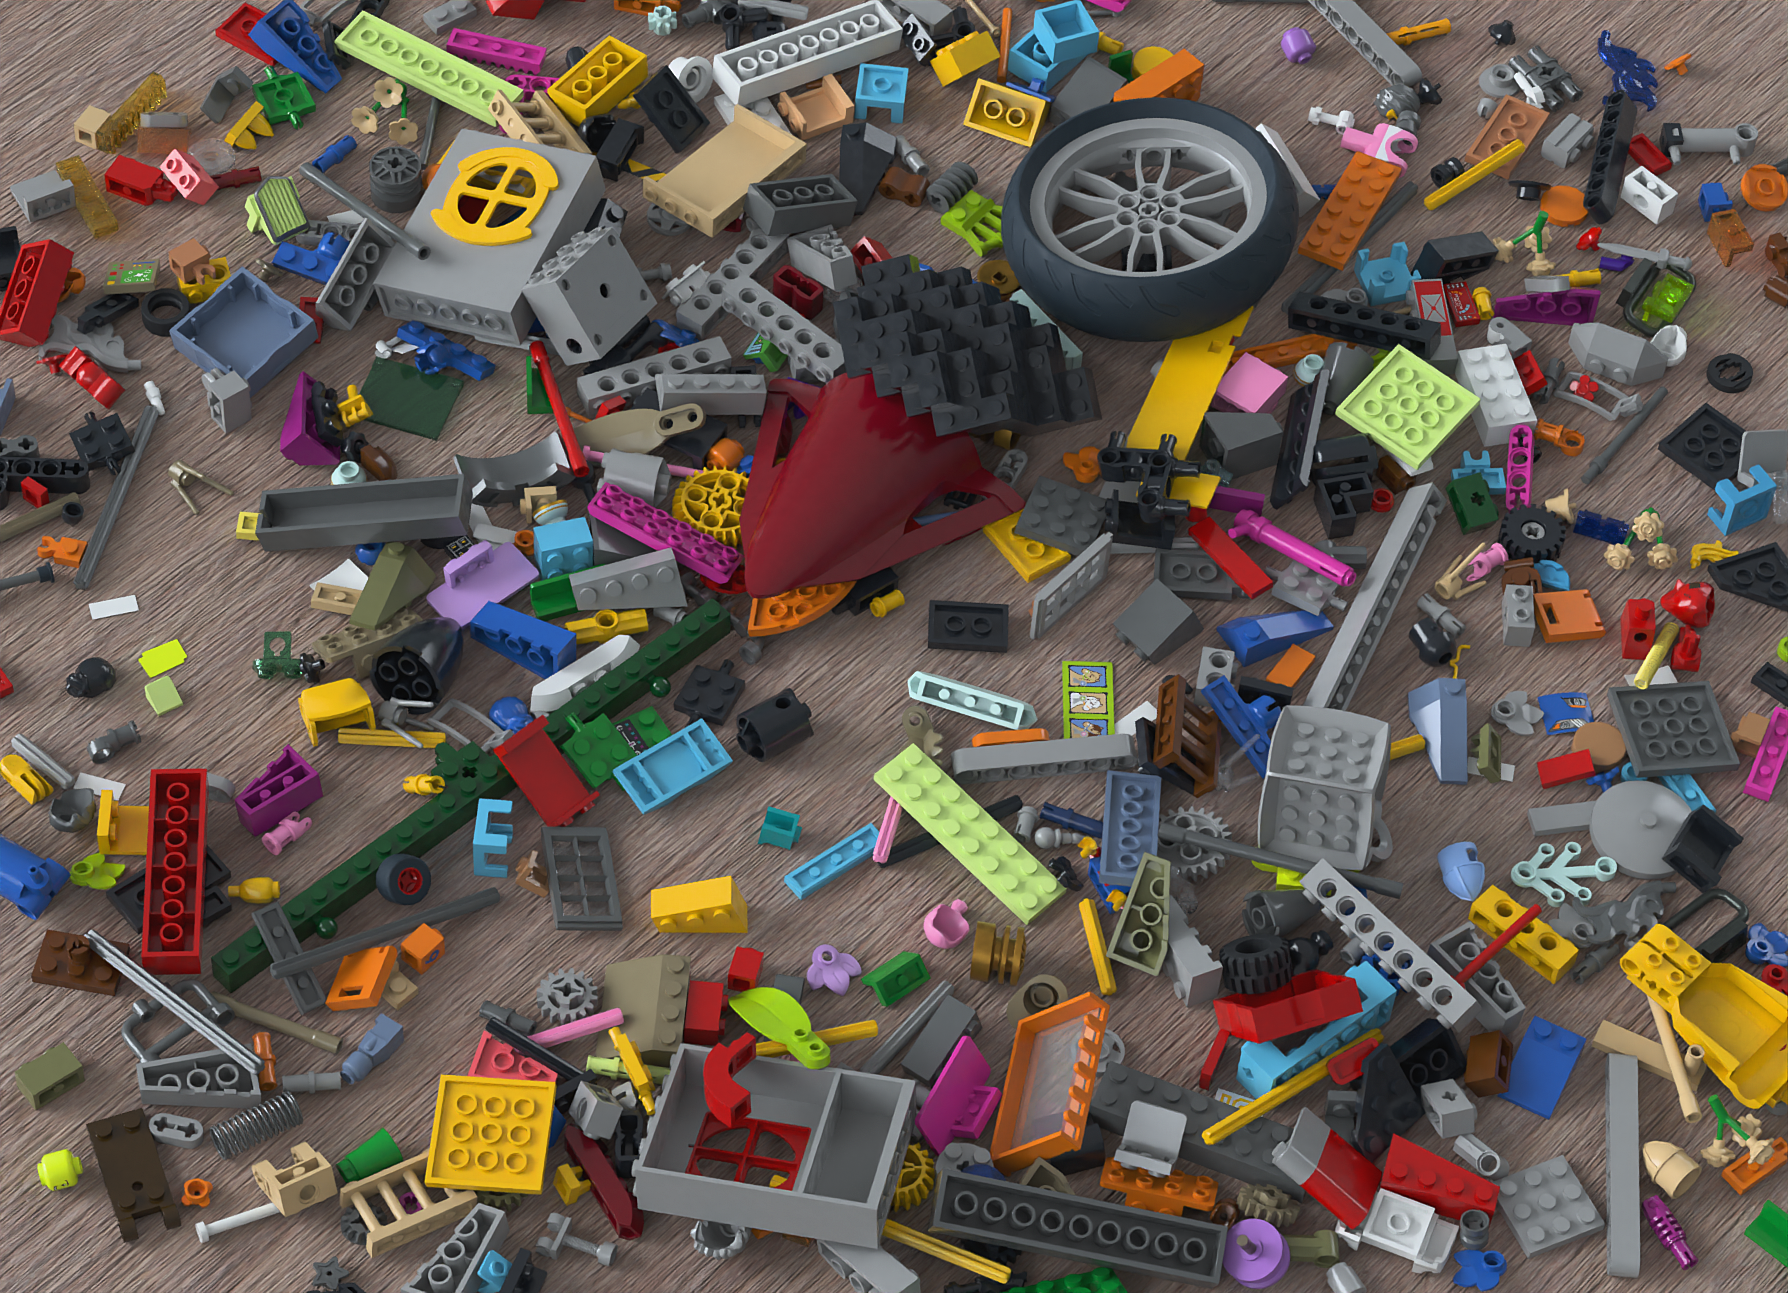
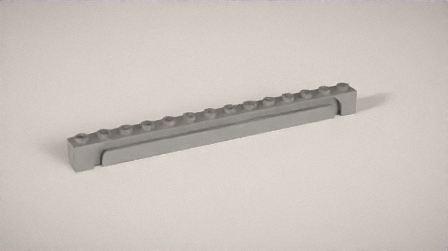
[1303,482,1447,711]

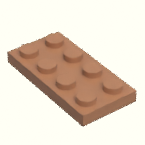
[1464,94,1550,180]

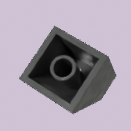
[1050,56,1127,126]
[1199,412,1284,483]
[589,513,656,566]
[1113,579,1204,665]

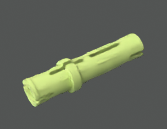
[586,1055,670,1084]

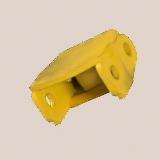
[298,678,376,747]

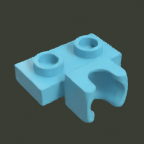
[1451,450,1506,495]

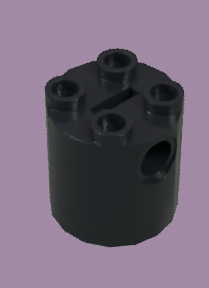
[736,688,814,762]

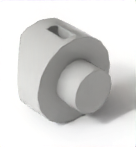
[612,1082,647,1117]

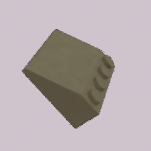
[595,954,691,1068]

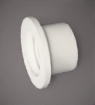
[668,56,713,103]

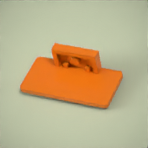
[1099,1157,1219,1217]

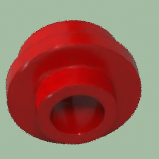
[1371,488,1394,513]

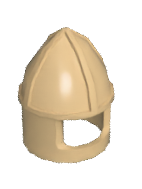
[1642,1141,1702,1199]

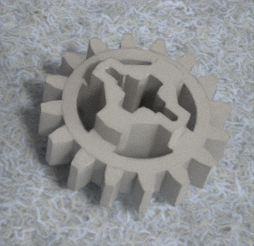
[537,968,598,1025]

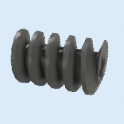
[926,161,978,214]

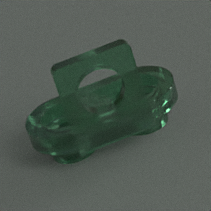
[252,631,302,679]

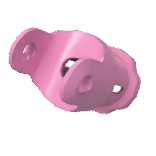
[1466,543,1509,581]
[262,812,312,855]

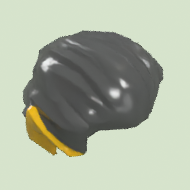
[1373,84,1421,120]

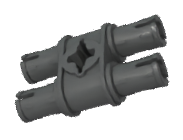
[1508,45,1584,112]

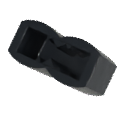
[614,1110,643,1178]

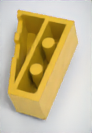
[651,876,748,933]

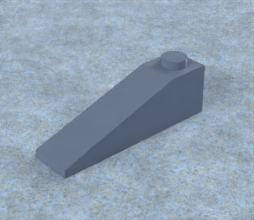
[1408,678,1468,785]

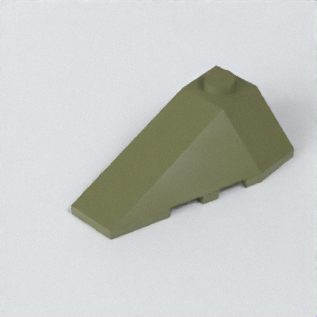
[349,542,436,631]
[1106,852,1171,977]

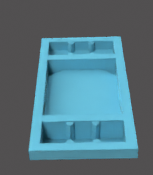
[613,718,733,815]

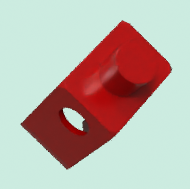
[1620,598,1656,660]

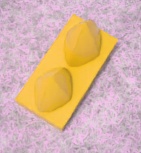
[222,101,274,149]

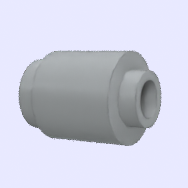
[1326,1262,1367,1293]

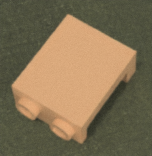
[777,73,854,141]

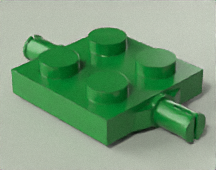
[252,66,316,130]
[560,712,637,791]

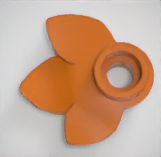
[1063,446,1100,483]

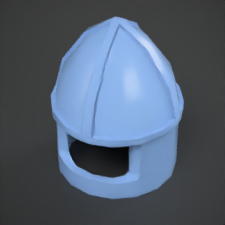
[1437,842,1485,901]

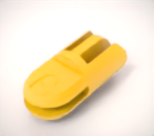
[0,754,54,805]

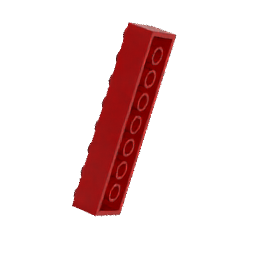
[141,768,209,975]

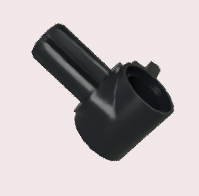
[719,3,768,51]
[931,6,975,49]

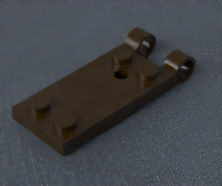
[86,1108,182,1243]

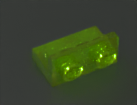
[1642,273,1694,323]

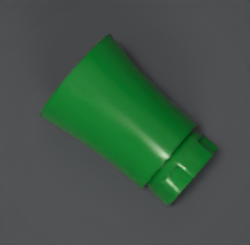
[336,1128,404,1184]

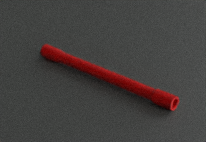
[529,340,589,477]

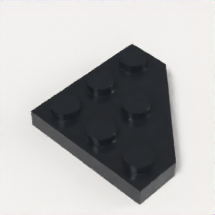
[1707,542,1788,612]
[1350,1043,1426,1163]

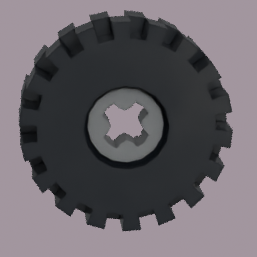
[1497,504,1566,564]

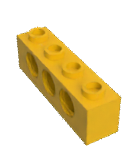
[1468,884,1579,984]

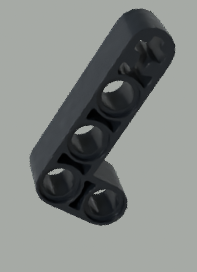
[0,456,90,511]

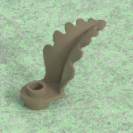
[899,705,943,766]

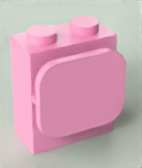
[1210,352,1288,414]

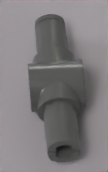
[682,0,738,29]

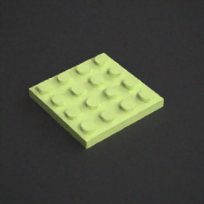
[1335,344,1480,470]

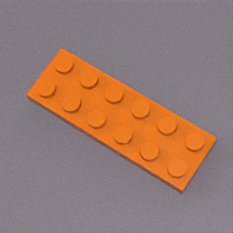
[1298,151,1402,271]

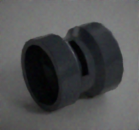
[1430,157,1465,188]

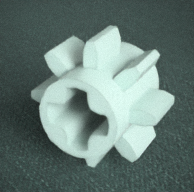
[648,6,677,36]

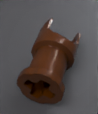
[1209,1198,1240,1231]

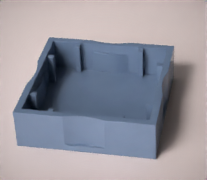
[169,266,318,398]

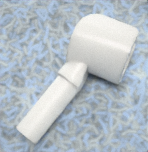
[375,336,402,361]

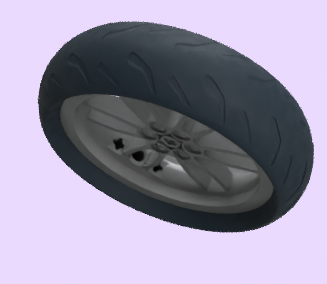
[1001,97,1299,342]

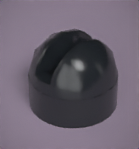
[62,502,84,525]

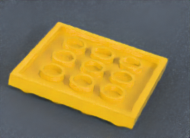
[425,1075,557,1195]

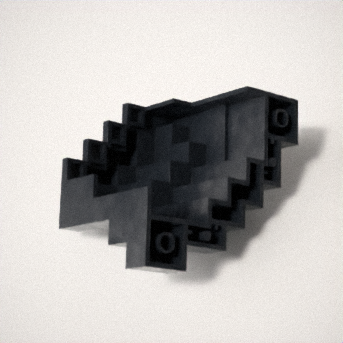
[833,254,1102,437]

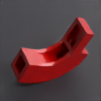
[703,1032,757,1129]

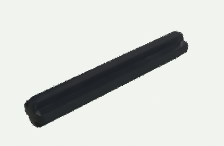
[485,1017,584,1081]

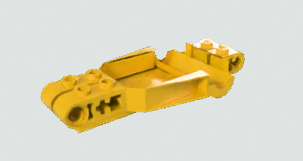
[1620,924,1788,1109]

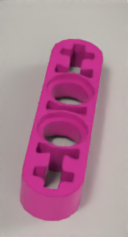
[1506,424,1534,514]

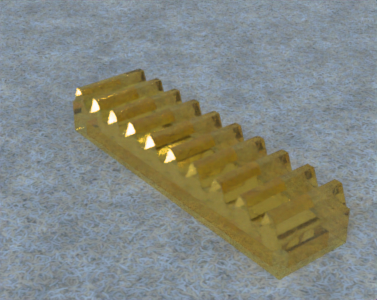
[96,72,167,154]
[55,155,119,239]

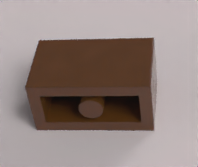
[1464,1030,1513,1098]

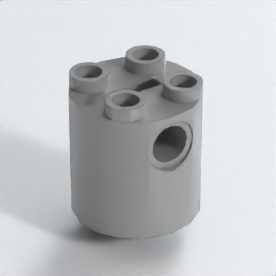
[597,448,672,508]

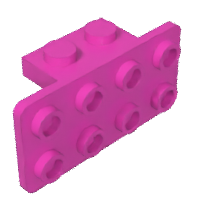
[915,1036,1002,1156]

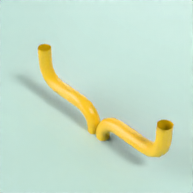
[1450,645,1470,683]

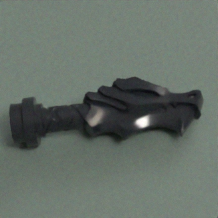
[943,1271,1027,1293]

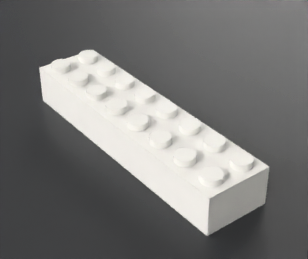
[711,0,903,106]

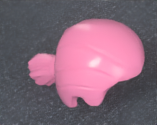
[924,899,970,949]

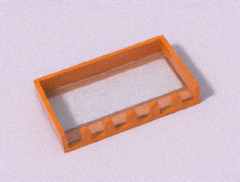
[990,991,1110,1177]

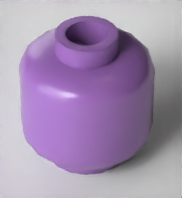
[1281,27,1316,64]

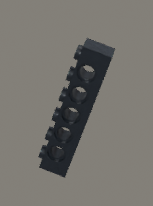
[1288,291,1441,360]

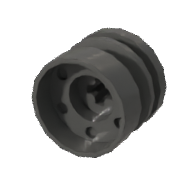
[369,146,422,213]

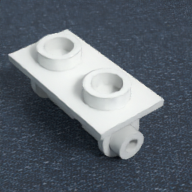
[662,261,710,306]

